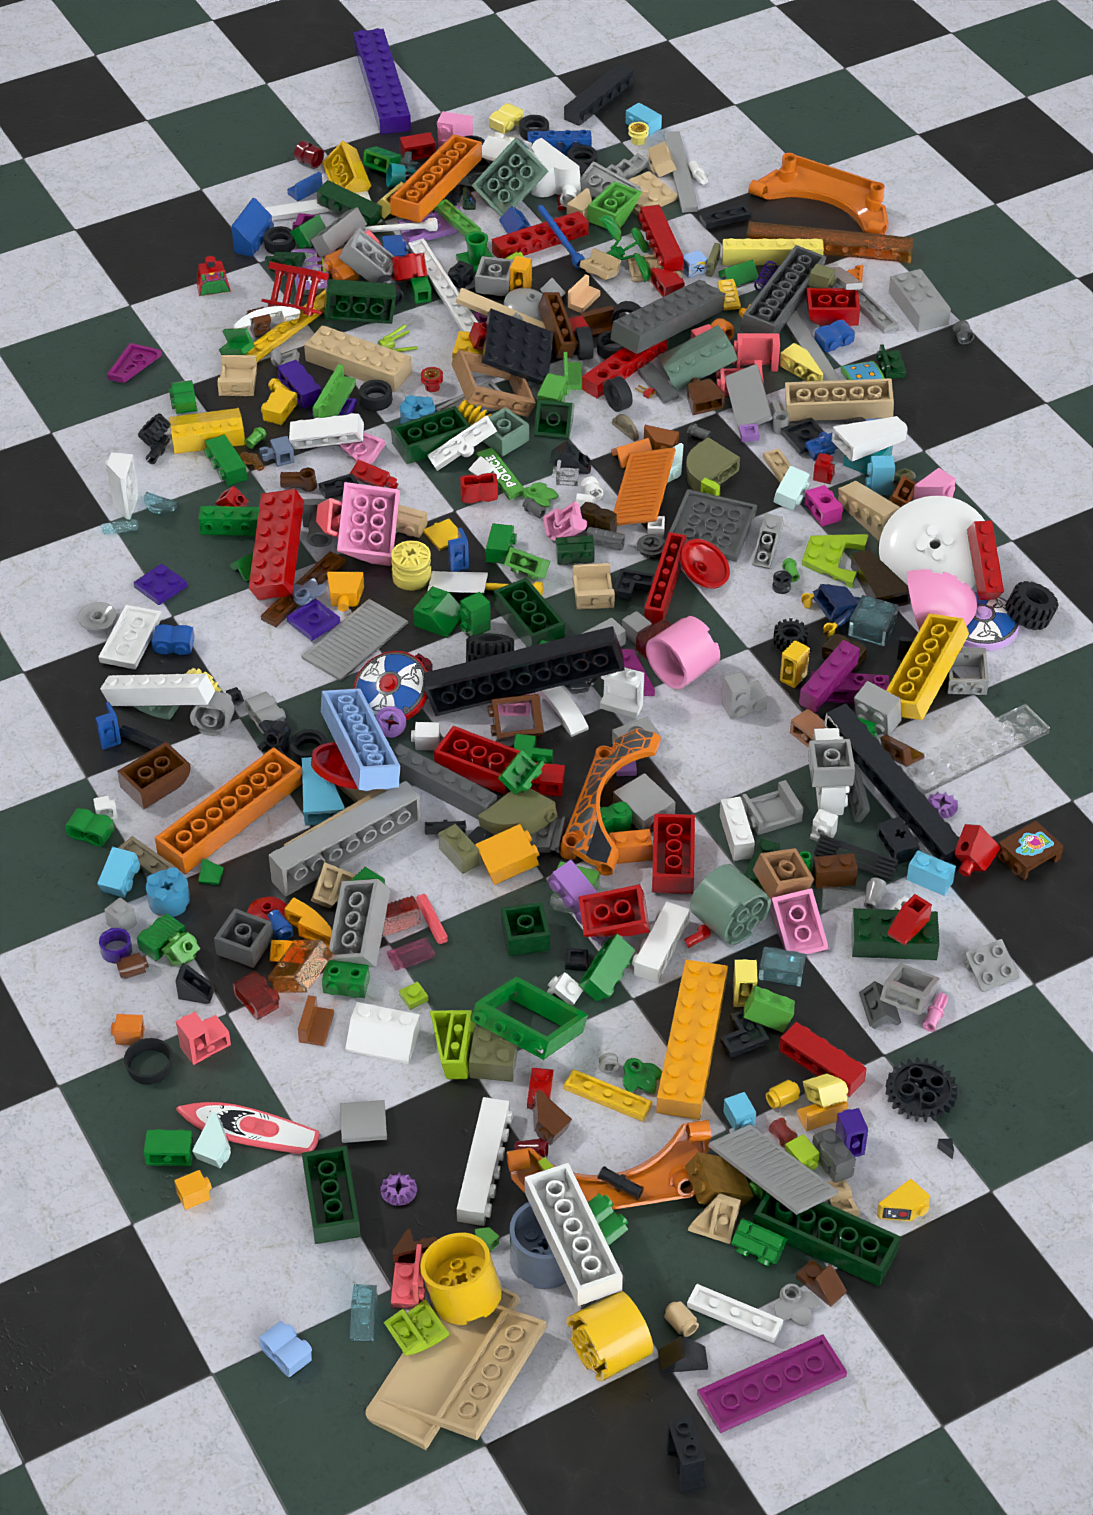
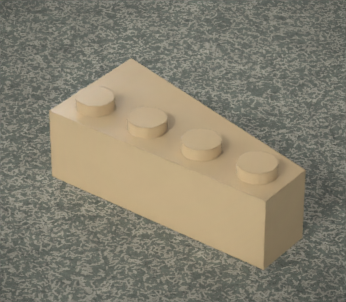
[838,481,901,542]

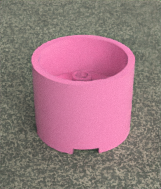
[646,616,720,689]

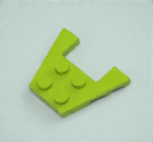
[802,534,868,588]

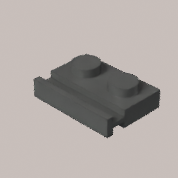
[530,817,566,853]

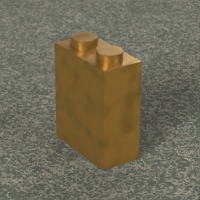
[685,1152,753,1210]

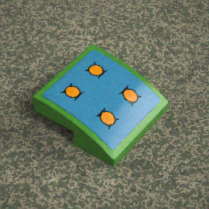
[841,361,885,380]

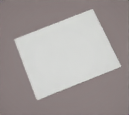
[428,571,488,593]

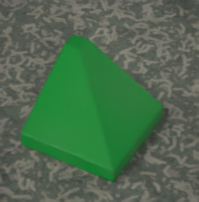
[198,859,224,885]

